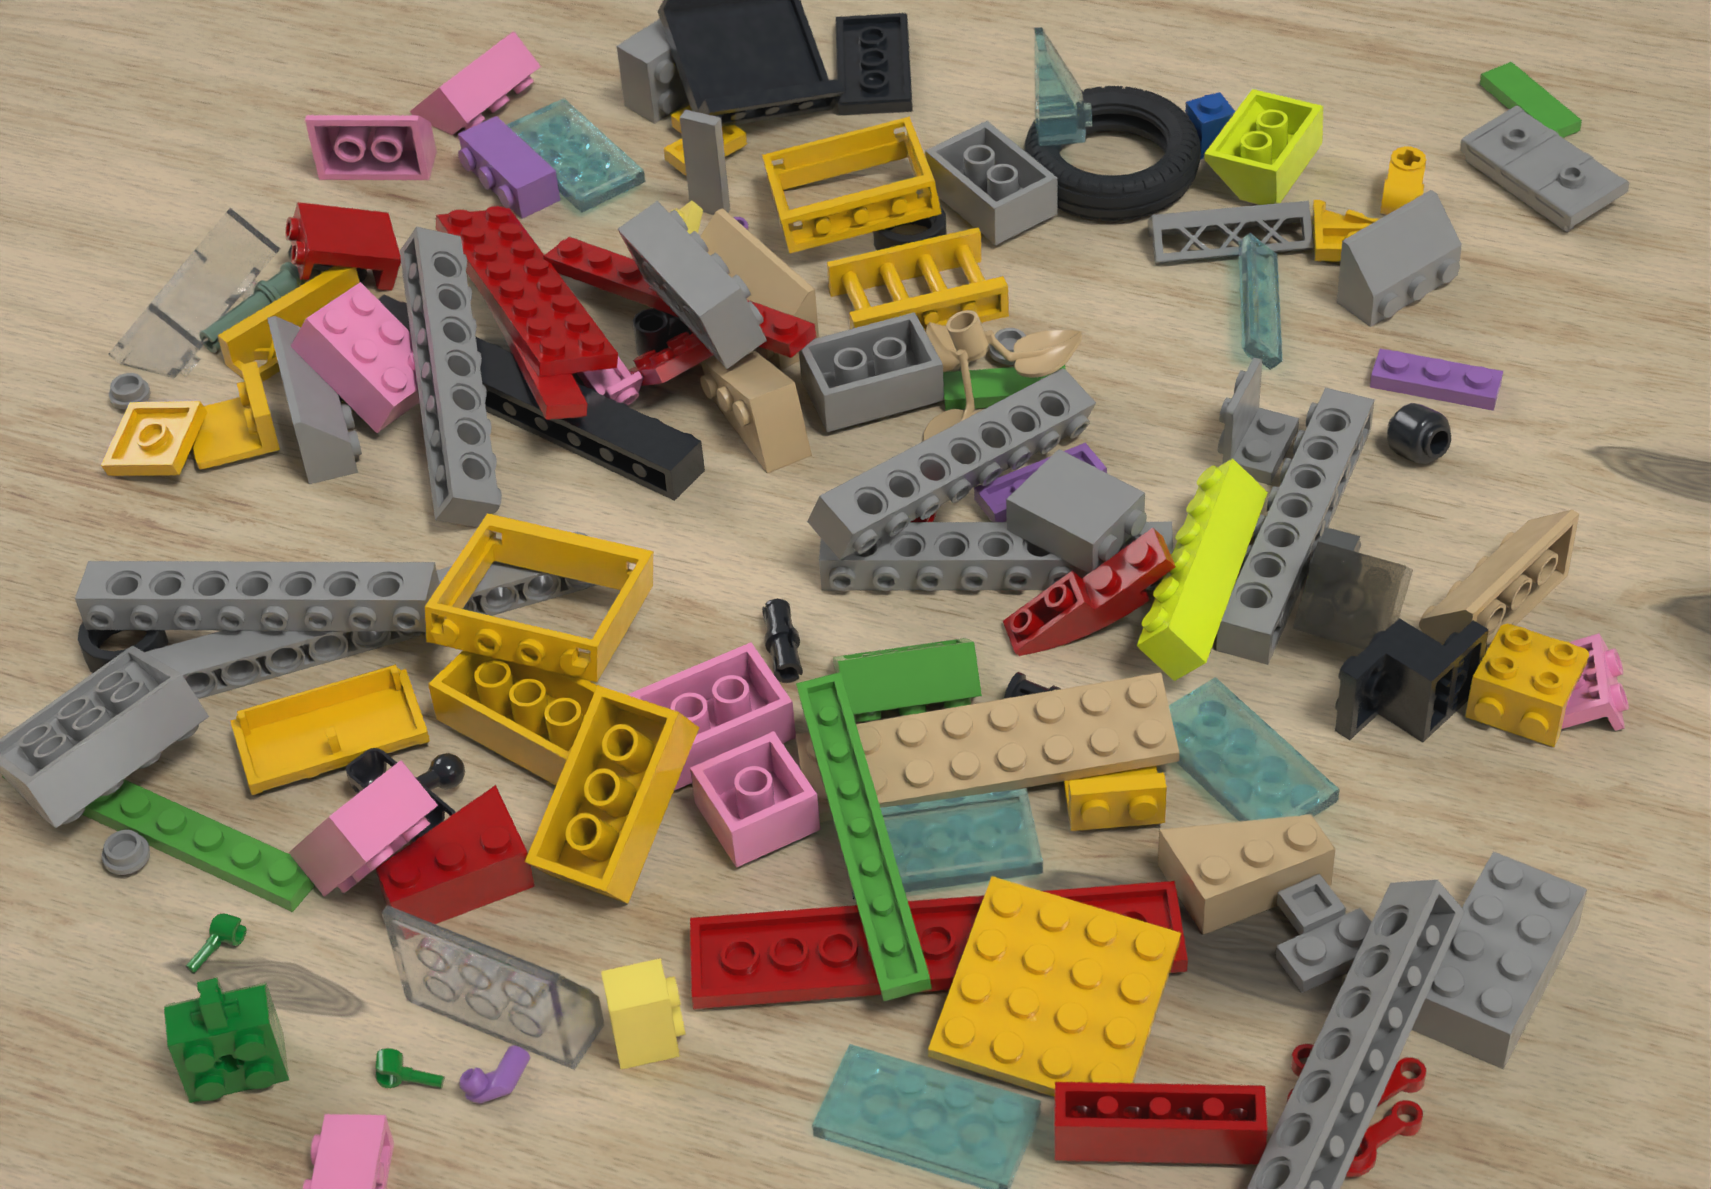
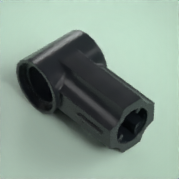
[633,308,693,356]

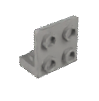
[1218,358,1299,485]

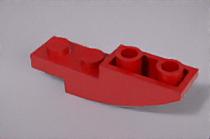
[1003,528,1176,656]

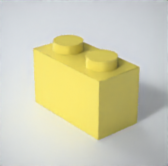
[601,958,686,1070]

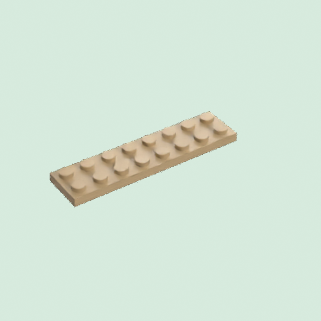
[796,672,1179,822]

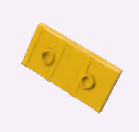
[230,664,430,795]

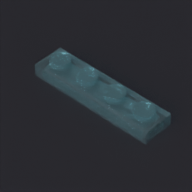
[1238,233,1283,370]

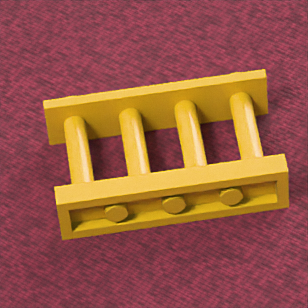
[827,227,1009,332]

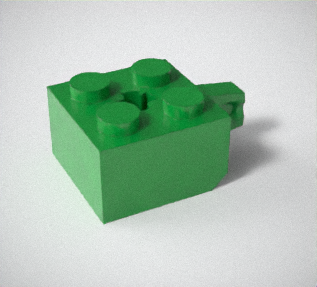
[164,978,289,1103]

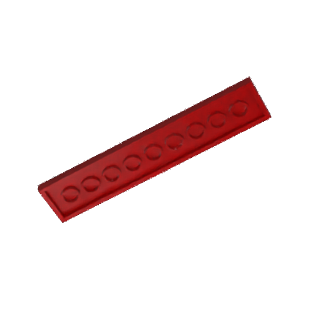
[690,881,1188,1009]

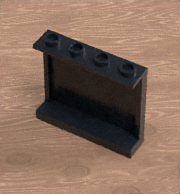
[657,0,845,127]

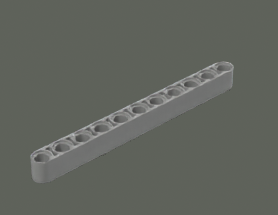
[145,532,595,699]

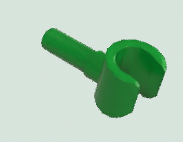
[185,914,247,973]
[376,1048,445,1088]

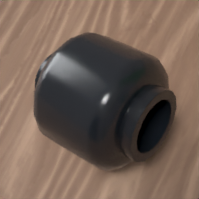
[1387,403,1452,464]

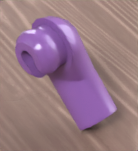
[459,1045,530,1103]

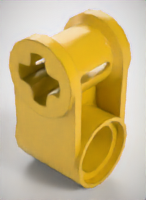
[1380,146,1426,214]

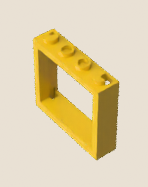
[762,116,942,254]
[425,513,654,682]

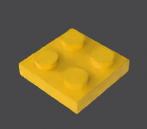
[101,401,207,476]

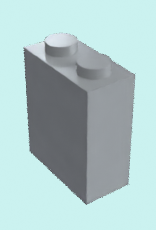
[1006,449,1147,573]

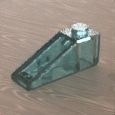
[1034,27,1092,146]

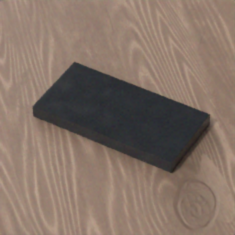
[836,13,913,116]

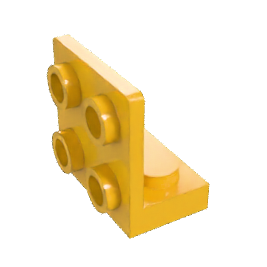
[193,361,280,469]

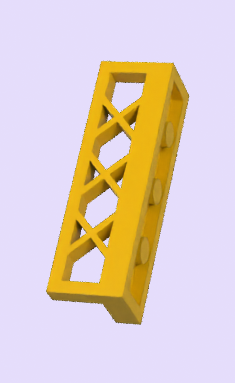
[217,266,360,382]

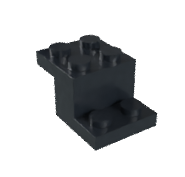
[1335,618,1489,742]

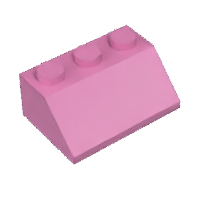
[409,31,541,135]
[305,115,437,180]

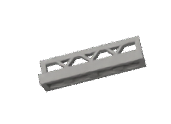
[1147,201,1314,264]

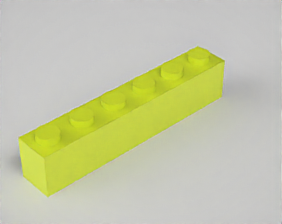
[1137,458,1268,681]

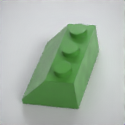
[833,638,982,722]

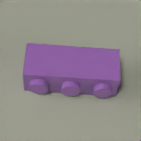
[458,116,560,219]

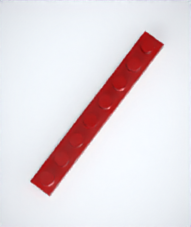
[543,237,816,358]

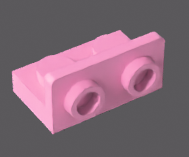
[1562,633,1629,731]

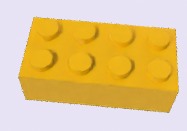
[428,651,597,786]
[525,685,699,904]

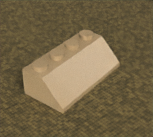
[700,208,819,371]
[1419,509,1579,653]

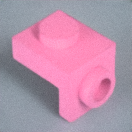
[577,357,644,406]

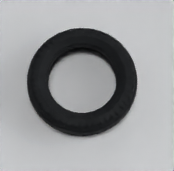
[1024,86,1201,221]

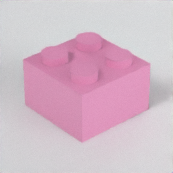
[690,731,821,868]

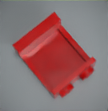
[285,202,401,291]

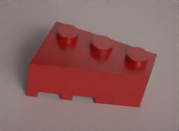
[375,785,535,938]

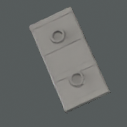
[1460,105,1629,232]

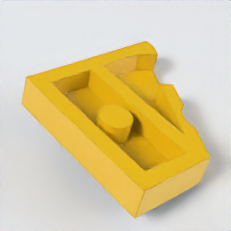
[1312,200,1379,262]

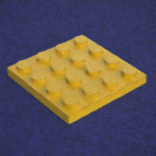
[928,876,1181,1097]

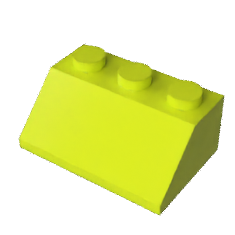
[1204,89,1323,205]

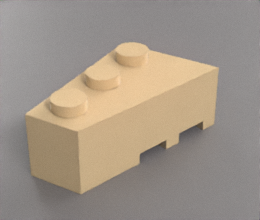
[700,350,812,474]
[1158,814,1335,935]

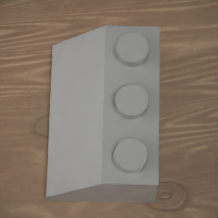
[1337,190,1462,327]

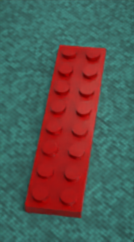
[435,206,618,377]

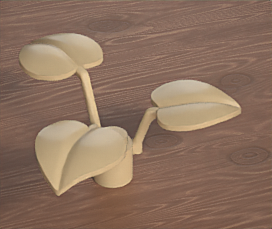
[923,310,1082,441]

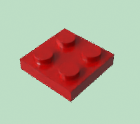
[628,332,713,386]

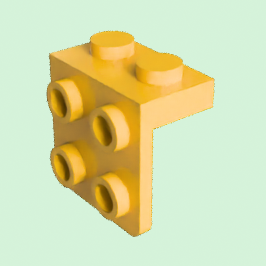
[1465,624,1589,747]
[1063,765,1167,831]

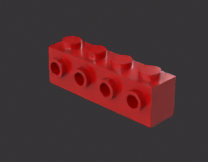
[1055,1082,1268,1165]

